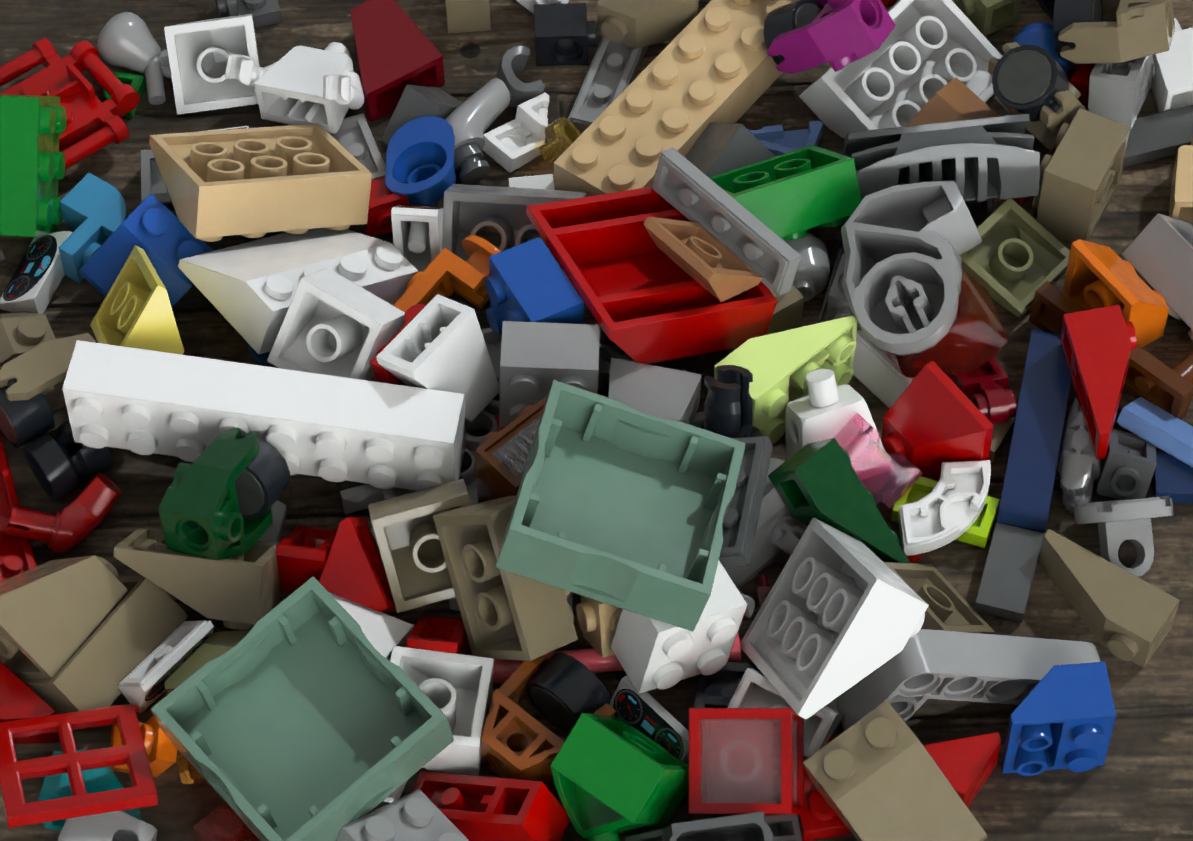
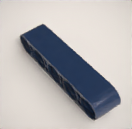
[997,329,1072,533]

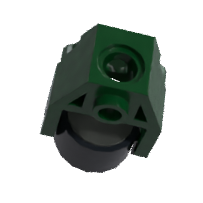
[158,428,290,561]

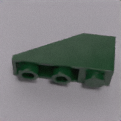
[768,438,910,563]

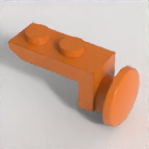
[393,235,501,326]

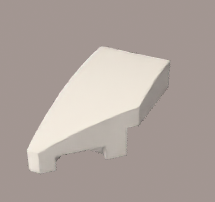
[482,92,549,173]

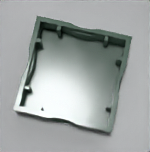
[495,380,746,632]
[151,576,454,841]

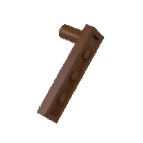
[1028,281,1193,420]

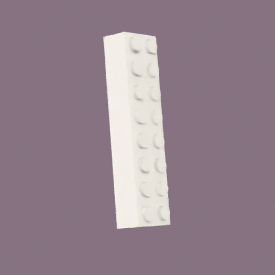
[62,340,466,491]

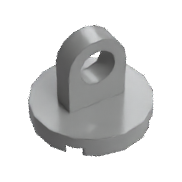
[1073,496,1174,577]

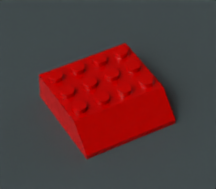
[526,187,777,364]

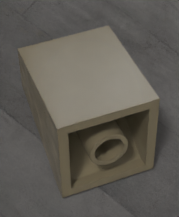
[0,555,128,680]

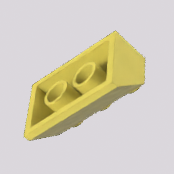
[90,245,185,355]

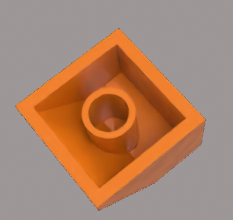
[1063,239,1170,348]

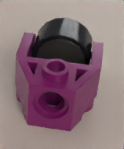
[763,0,896,74]

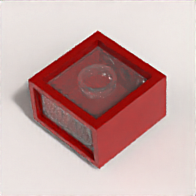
[689,708,804,814]

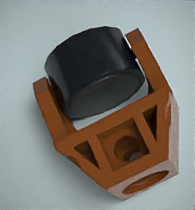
[481,653,616,783]

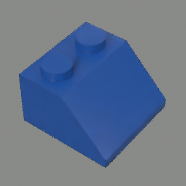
[78,193,214,307]

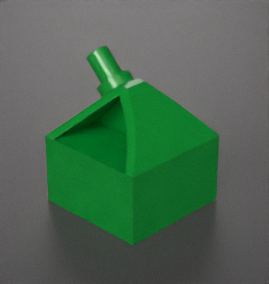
[550,713,689,841]

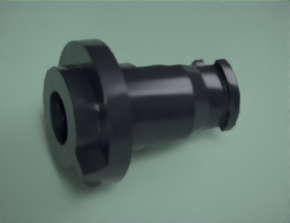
[699,365,763,438]

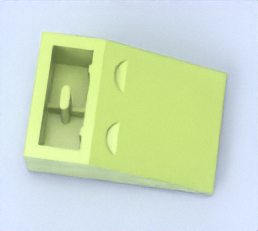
[714,315,857,444]

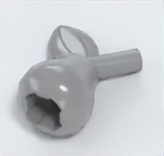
[97,12,171,105]

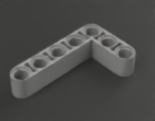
[835,629,1101,731]

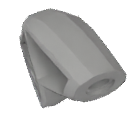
[841,180,982,355]

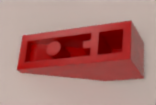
[1060,304,1137,460]
[409,771,570,841]

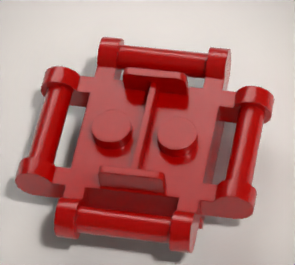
[0,37,140,176]

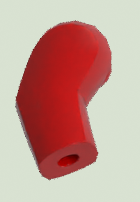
[5,473,122,553]

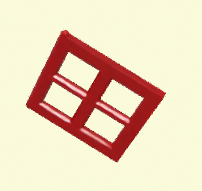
[0,703,158,828]

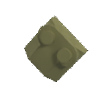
[960,198,1070,318]

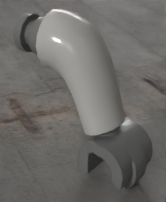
[445,45,545,185]

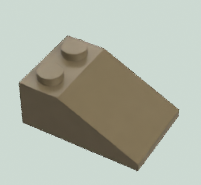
[113,526,281,630]
[803,700,987,841]

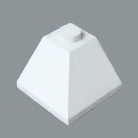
[164,14,260,115]

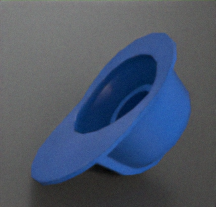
[385,116,456,207]

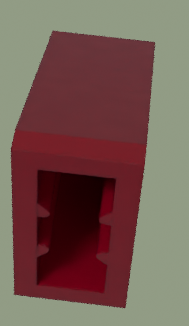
[350,0,445,122]

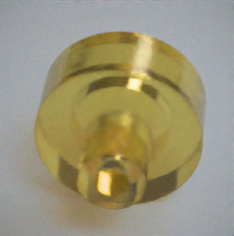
[539,117,581,162]

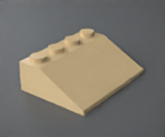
[149,123,372,242]

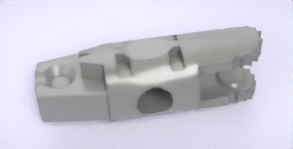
[1057,398,1102,513]

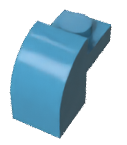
[58,172,128,283]

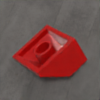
[881,361,994,479]

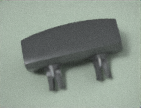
[843,114,1040,215]

